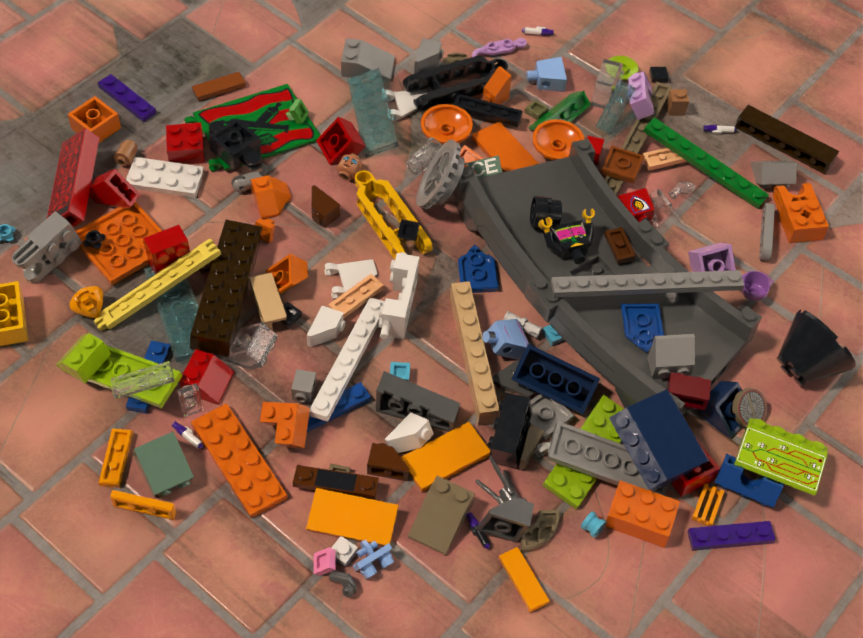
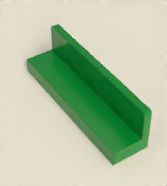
[529,90,591,130]

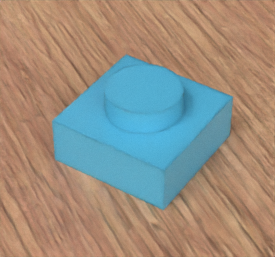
[542,325,565,346]
[390,362,410,381]

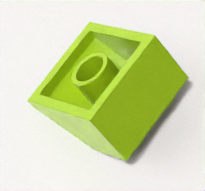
[56,333,111,383]

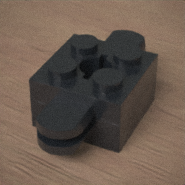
[209,119,262,170]

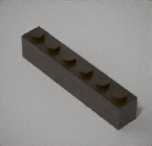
[735,105,840,175]

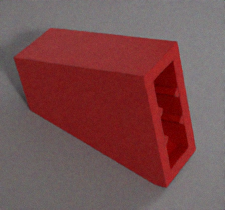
[89,169,141,208]

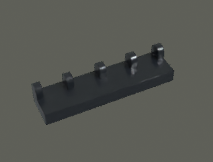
[453,94,523,127]

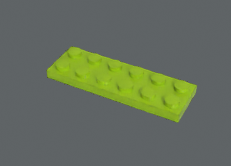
[63,345,183,408]
[542,395,624,509]

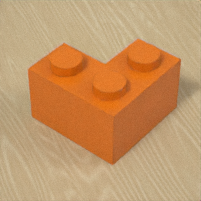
[260,402,310,448]

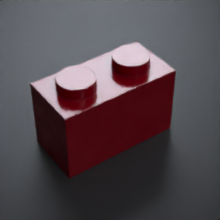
[666,372,711,411]

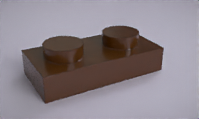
[604,227,636,264]

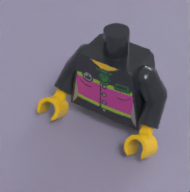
[538,209,595,264]

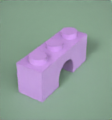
[628,71,654,120]

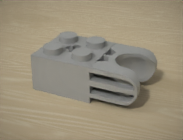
[12,211,83,283]

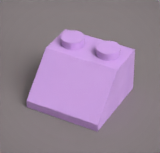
[688,242,736,272]

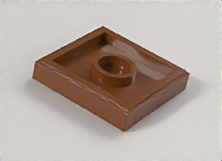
[601,145,645,184]

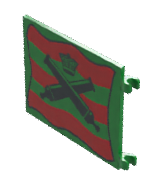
[184,84,321,172]

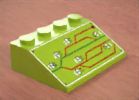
[734,418,828,496]

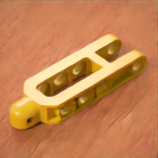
[355,170,433,260]

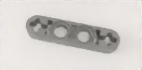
[759,203,775,261]

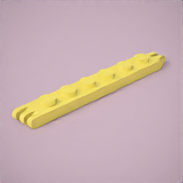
[94,239,221,331]

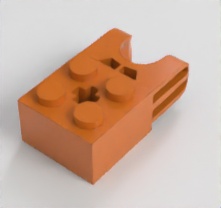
[773,183,829,243]

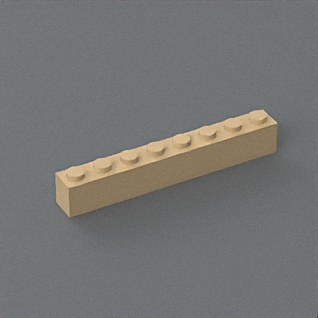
[450,281,500,425]

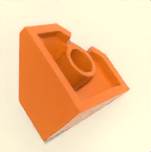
[251,175,291,219]
[265,253,308,294]

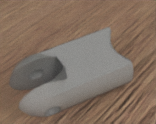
[231,170,263,192]

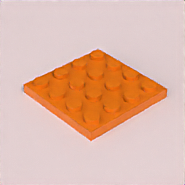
[75,202,162,286]

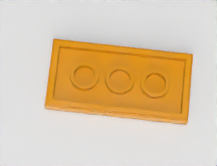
[401,422,490,492]
[306,488,399,546]

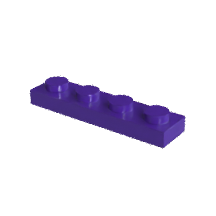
[97,74,157,122]
[687,521,776,551]

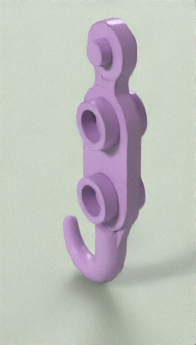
[471,38,527,57]

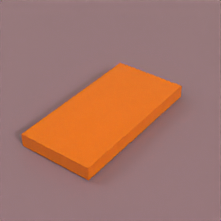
[471,122,539,172]

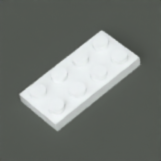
[126,157,205,198]

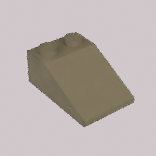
[408,476,475,556]

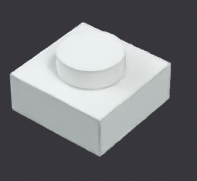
[332,536,358,567]

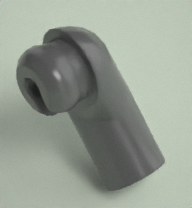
[329,571,357,597]

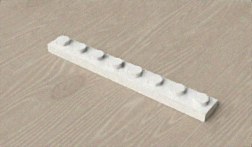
[309,298,385,421]

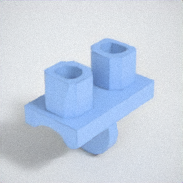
[352,540,394,579]

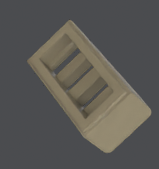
[518,424,544,471]

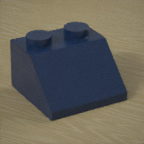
[700,381,743,438]

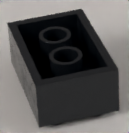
[488,393,533,469]

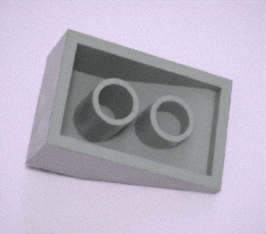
[341,38,395,82]

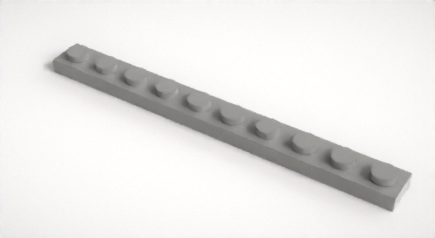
[551,270,744,297]

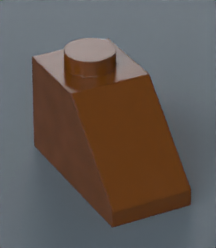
[312,185,340,228]
[367,443,409,482]

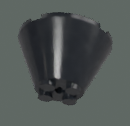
[777,309,856,387]

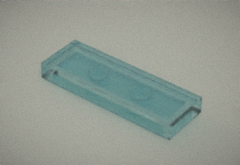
[596,80,635,134]

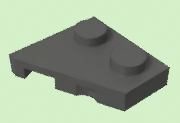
[492,360,538,398]

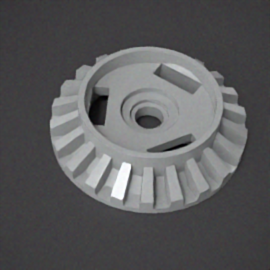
[416,140,465,209]

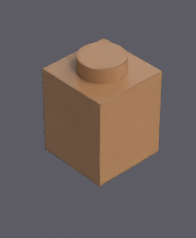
[666,89,689,116]

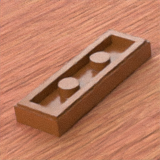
[192,72,246,102]

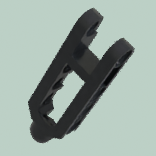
[402,55,508,111]

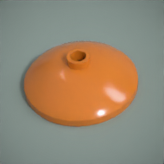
[421,104,473,144]
[532,119,585,160]

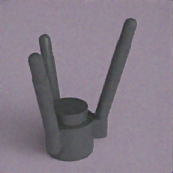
[475,456,520,505]

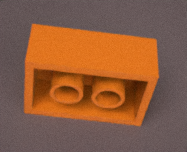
[605,480,680,548]

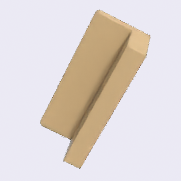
[249,273,287,333]

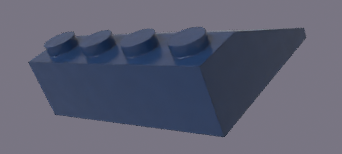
[609,389,709,492]

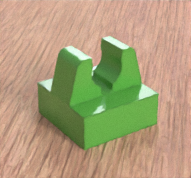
[286,99,309,124]

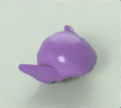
[741,271,774,301]

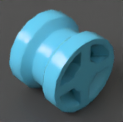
[580,511,607,538]

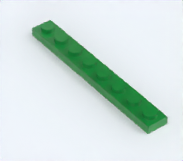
[643,117,769,209]

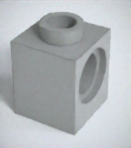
[291,369,317,403]

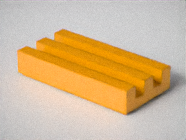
[691,483,724,526]

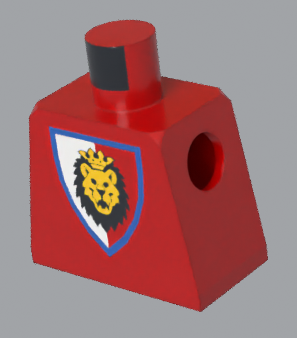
[617,188,655,225]

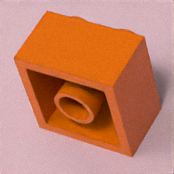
[68,96,121,144]

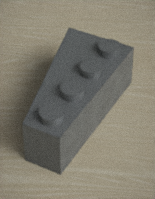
[376,371,460,432]

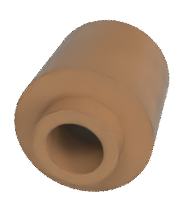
[114,140,138,166]

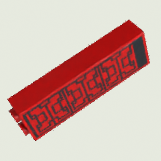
[47,128,100,227]

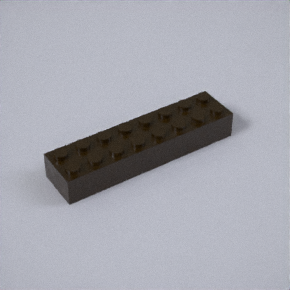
[190,219,262,357]

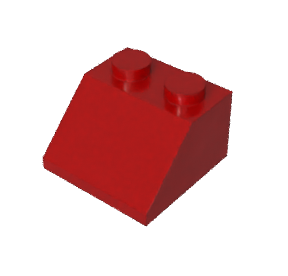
[316,117,366,165]
[179,349,234,405]

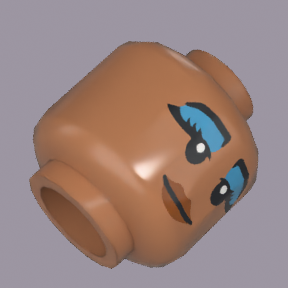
[337,154,363,181]

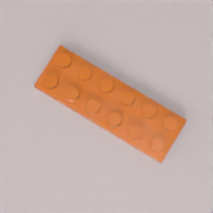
[191,403,288,518]

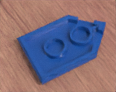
[458,245,499,293]
[620,304,664,353]

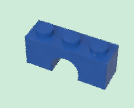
[715,454,784,508]

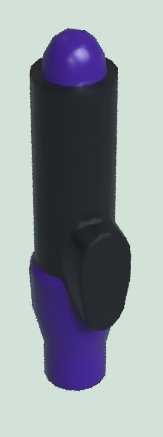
[466,512,490,549]

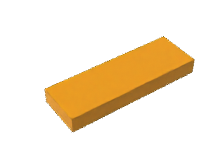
[98,428,133,488]
[110,490,176,520]
[498,547,550,613]

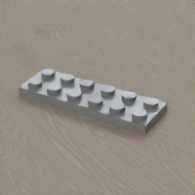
[546,421,668,496]

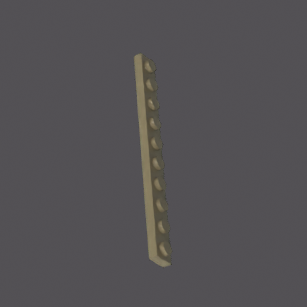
[604,82,672,196]

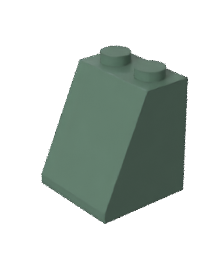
[132,432,194,498]

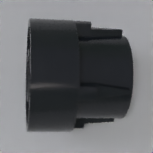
[530,196,562,228]

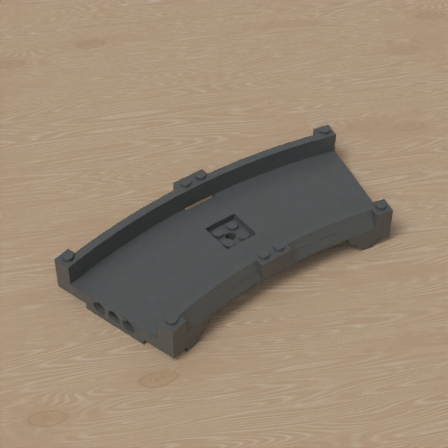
[452,139,762,416]

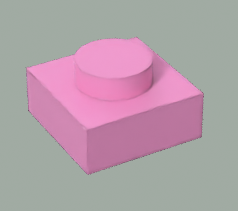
[314,547,336,576]

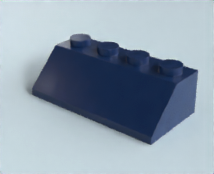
[511,344,600,414]

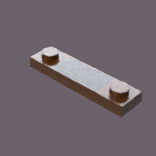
[292,465,379,500]

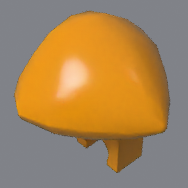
[69,286,103,318]

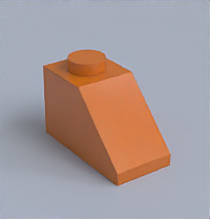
[483,66,512,105]

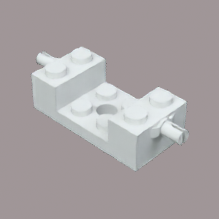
[379,252,419,340]

